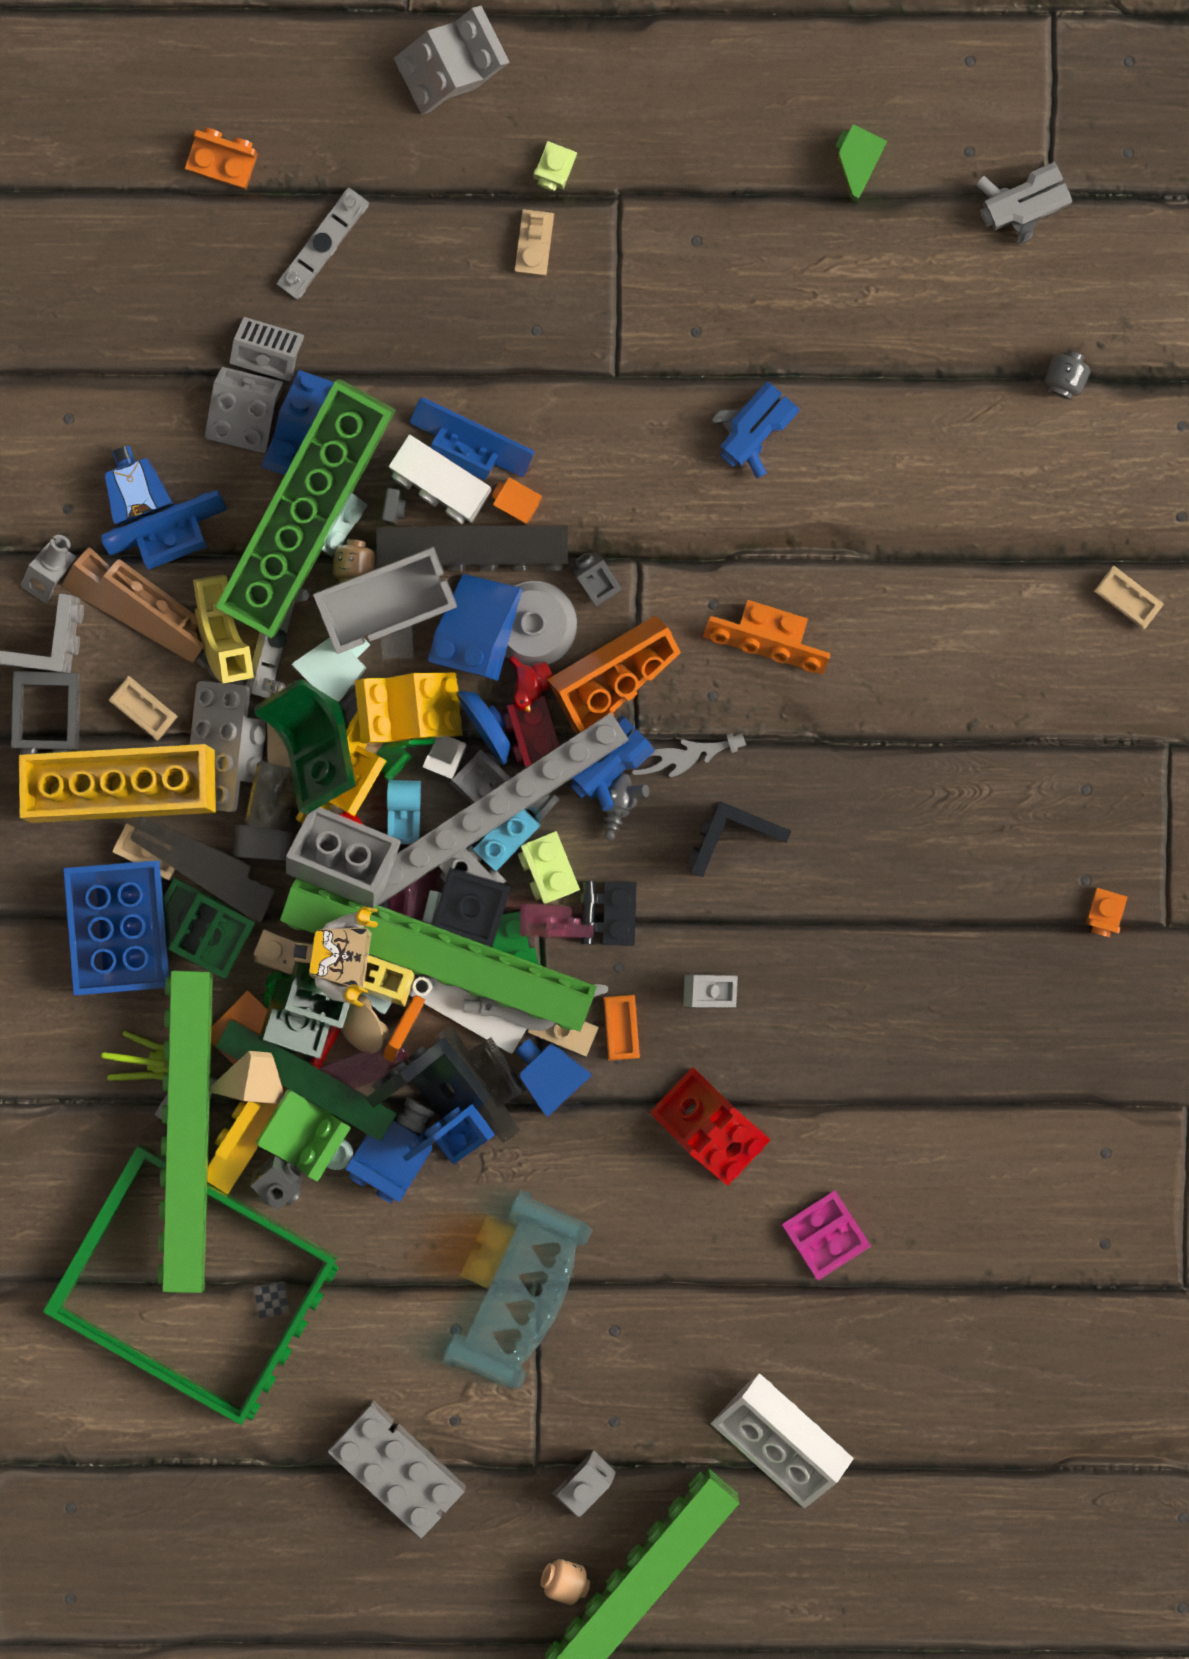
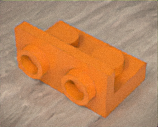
[185,127,258,190]

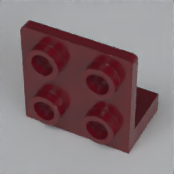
[503,696,560,768]

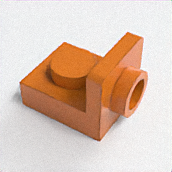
[1085,888,1128,937]

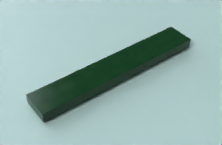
[216,1019,397,1141]

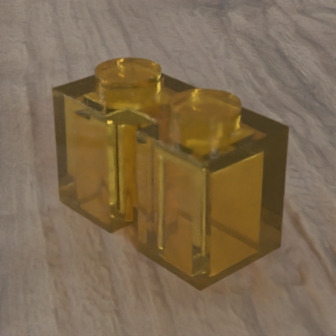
[460,1214,516,1289]

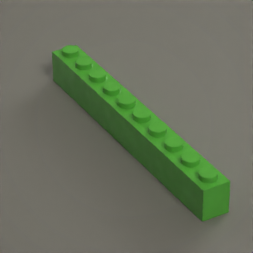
[280,878,597,1032]
[158,970,213,1293]

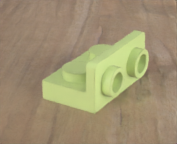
[518,831,580,904]

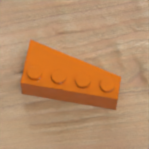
[547,615,681,735]

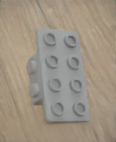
[190,681,266,812]

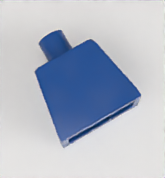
[515,1038,592,1117]

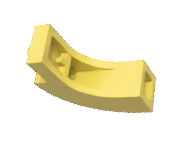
[193,574,254,684]

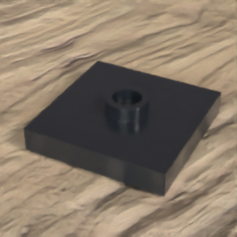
[433,867,511,947]

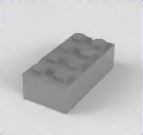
[313,546,457,654]
[328,1400,466,1539]

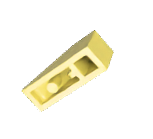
[364,955,416,1007]

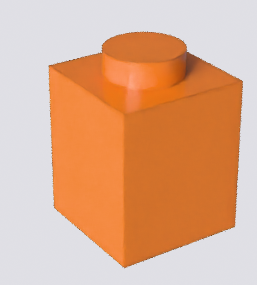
[491,477,543,526]

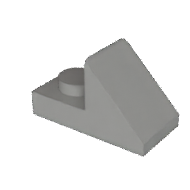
[683,973,738,1007]

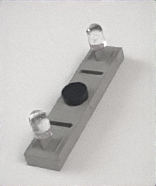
[277,187,369,300]
[246,589,309,698]

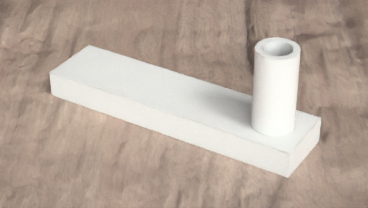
[409,974,527,1054]

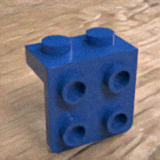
[403,1104,495,1165]
[346,1120,432,1203]

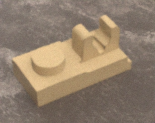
[515,209,554,277]

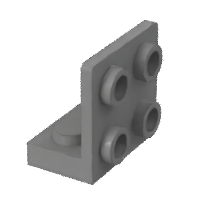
[205,367,283,453]

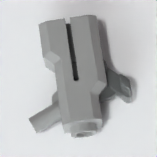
[976,162,1073,246]

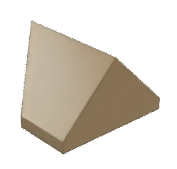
[210,1051,284,1104]

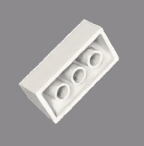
[711,1373,854,1509]

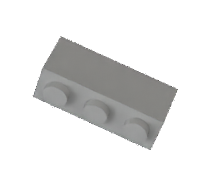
[286,807,401,908]

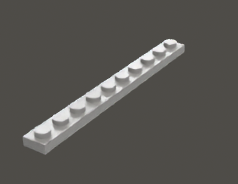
[376,713,629,906]

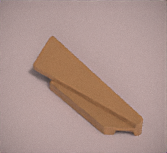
[62,547,204,662]

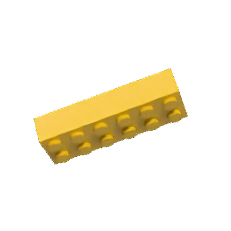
[19,744,216,823]

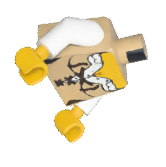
[293,906,378,1008]

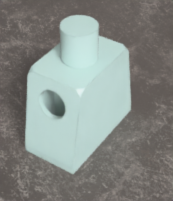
[292,638,370,703]

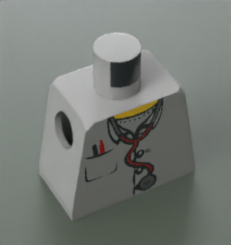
[552,1450,616,1517]

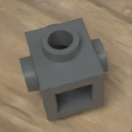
[250,1154,302,1211]

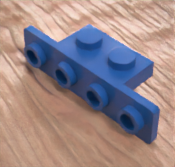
[410,397,534,480]
[100,490,227,570]

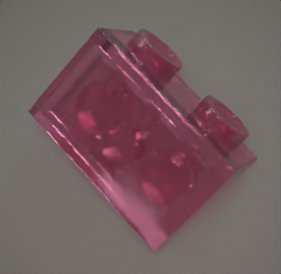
[520,904,593,938]

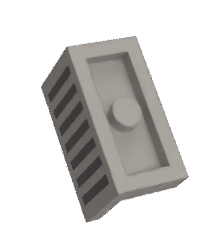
[230,317,304,381]

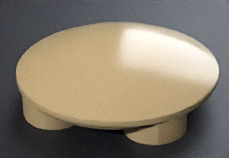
[341,994,389,1054]

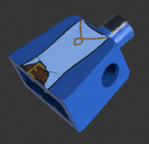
[105,446,174,526]

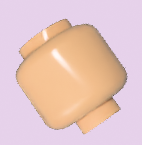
[541,1559,590,1605]

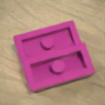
[782,1190,871,1281]

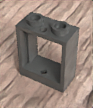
[11,671,81,755]

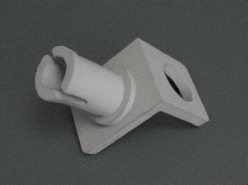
[21,535,76,603]

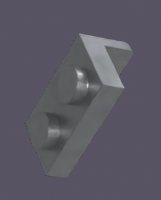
[450,750,514,804]

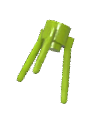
[101,1031,169,1081]

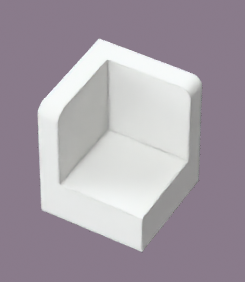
[423,737,467,779]

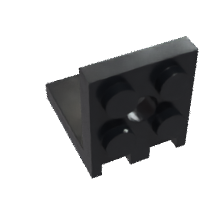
[687,801,791,877]
[366,1037,491,1123]

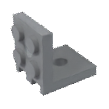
[0,594,84,673]

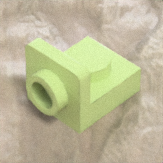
[533,141,577,191]

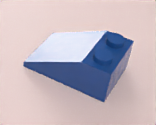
[428,574,522,681]

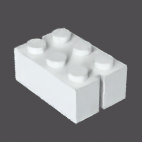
[389,434,492,524]

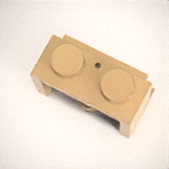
[254,929,297,975]

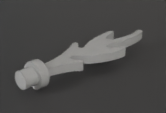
[632,733,746,778]

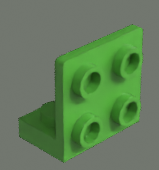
[256,1090,351,1182]

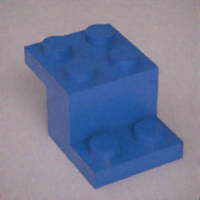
[262,370,334,475]

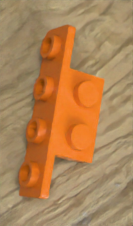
[703,600,831,674]

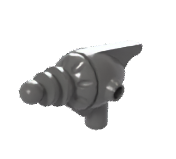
[604,772,650,841]

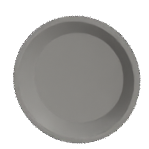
[505,581,577,667]

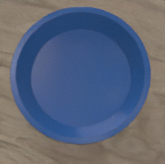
[456,690,511,765]

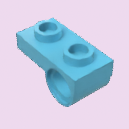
[387,780,421,844]
[473,809,541,871]

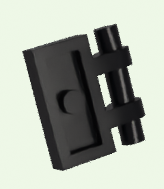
[578,881,637,946]

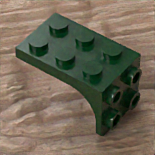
[254,680,356,815]

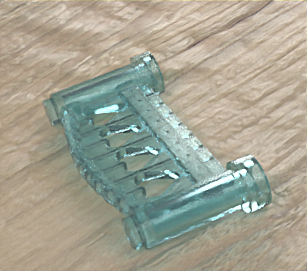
[441,1189,593,1389]

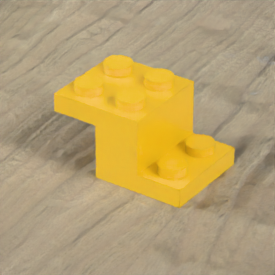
[354,673,463,744]

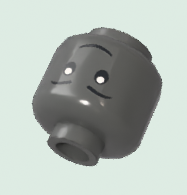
[1044,350,1091,400]

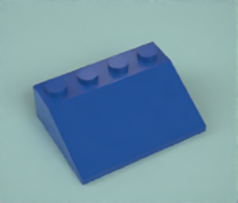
[63,860,169,996]

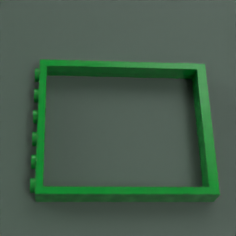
[43,1144,340,1426]

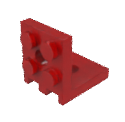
[649,1067,771,1186]

